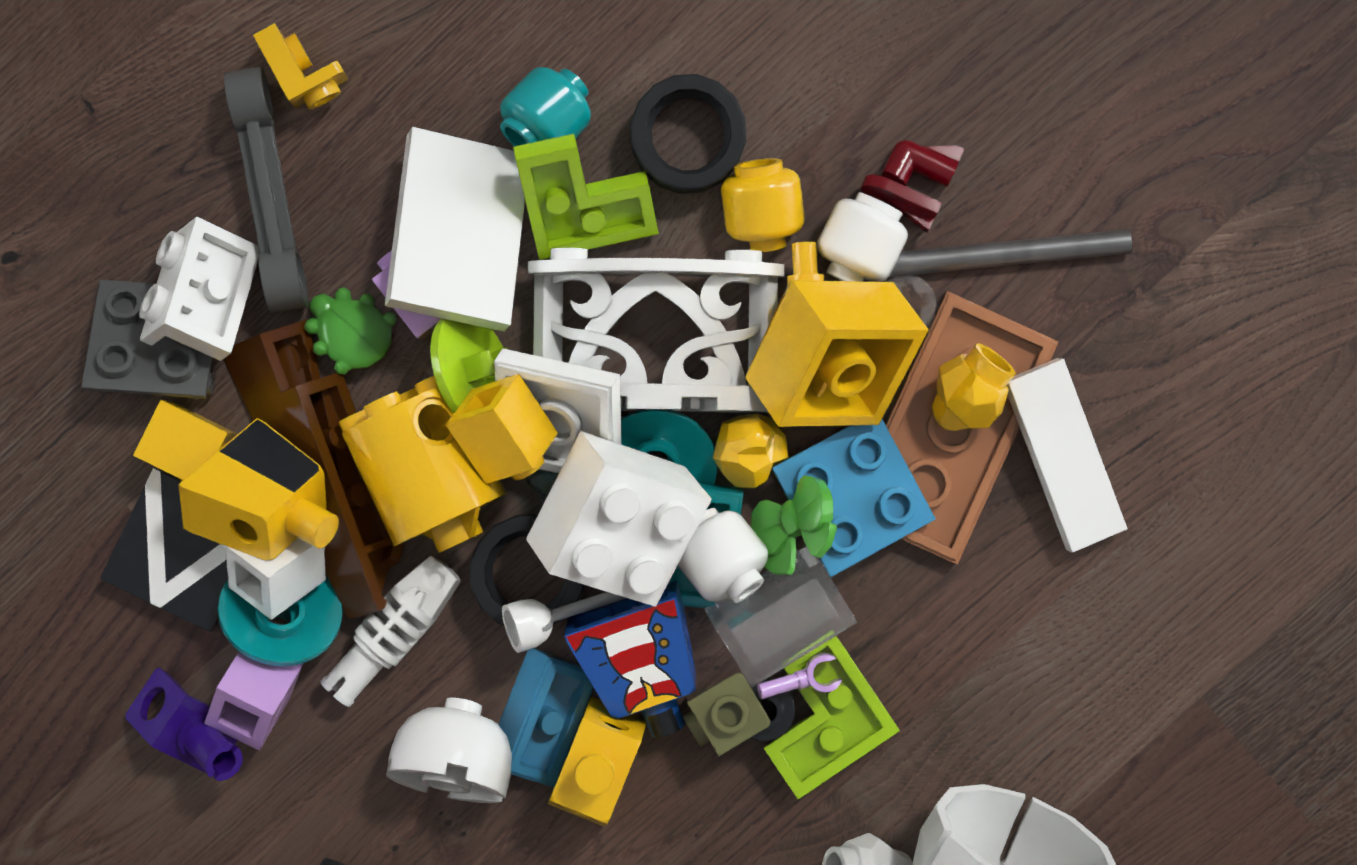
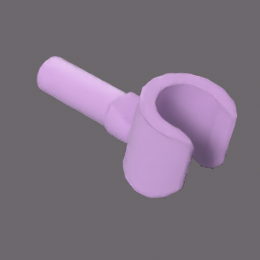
[757,653,842,699]

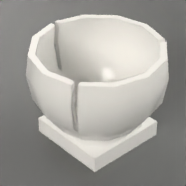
[912,784,1116,865]

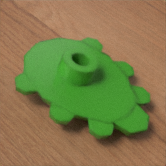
[304,287,397,374]

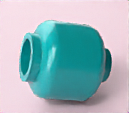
[500,67,591,147]

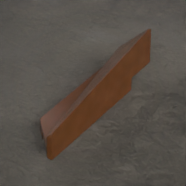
[223,319,405,619]

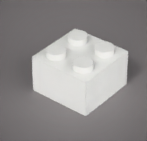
[526,431,712,607]

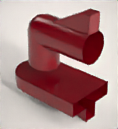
[861,140,964,233]

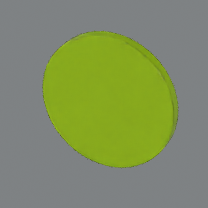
[430,318,507,413]

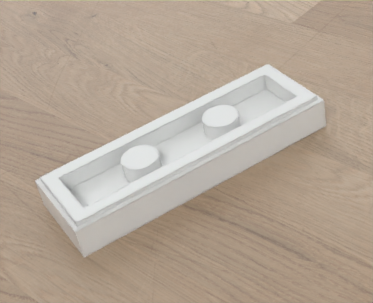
[1007,358,1128,553]

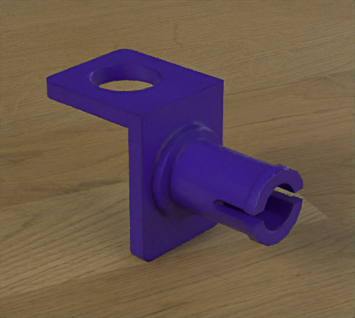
[125,668,243,781]

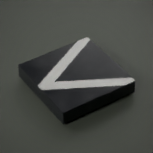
[100,468,228,632]

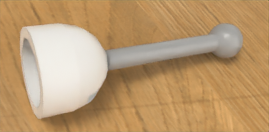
[502,592,627,653]

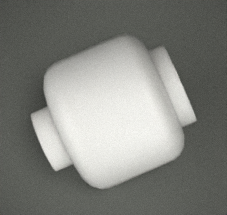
[816,192,908,282]
[678,508,768,603]

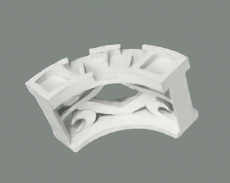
[528,248,785,413]

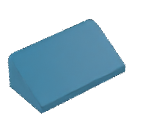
[498,648,594,787]

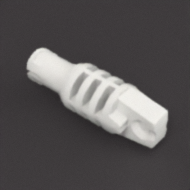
[320,556,461,707]

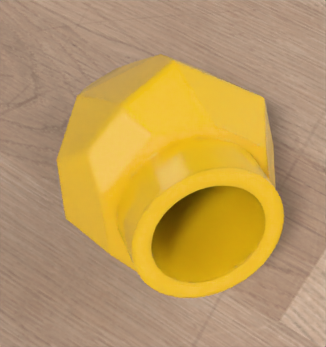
[932,343,1016,431]
[712,414,788,488]

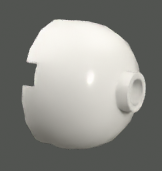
[386,698,512,803]

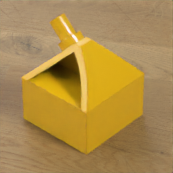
[745,242,929,427]

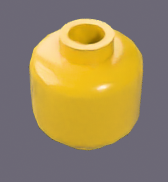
[721,158,805,252]

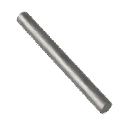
[889,229,1132,277]

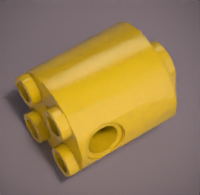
[338,376,507,553]

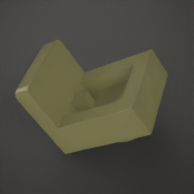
[683,672,770,756]

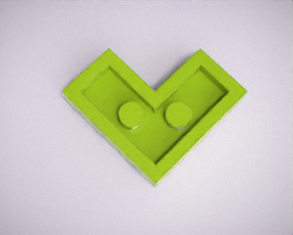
[513,134,659,260]
[763,627,900,799]

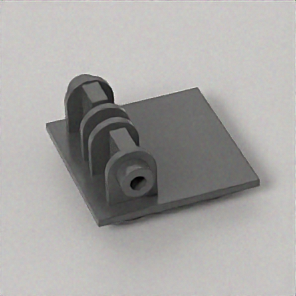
[81,280,215,400]

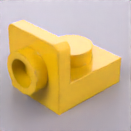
[253,23,348,110]

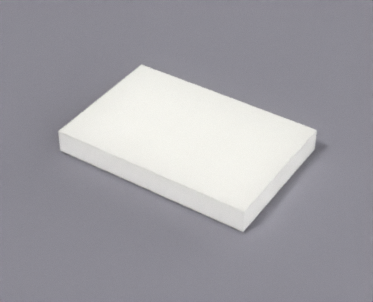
[385,127,525,332]

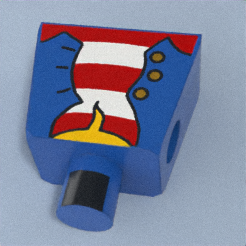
[564,580,696,738]

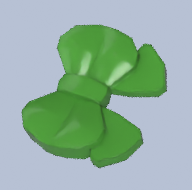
[751,475,837,576]

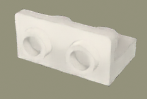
[139,217,260,361]

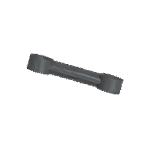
[224,66,309,314]

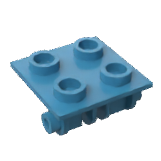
[771,419,936,578]

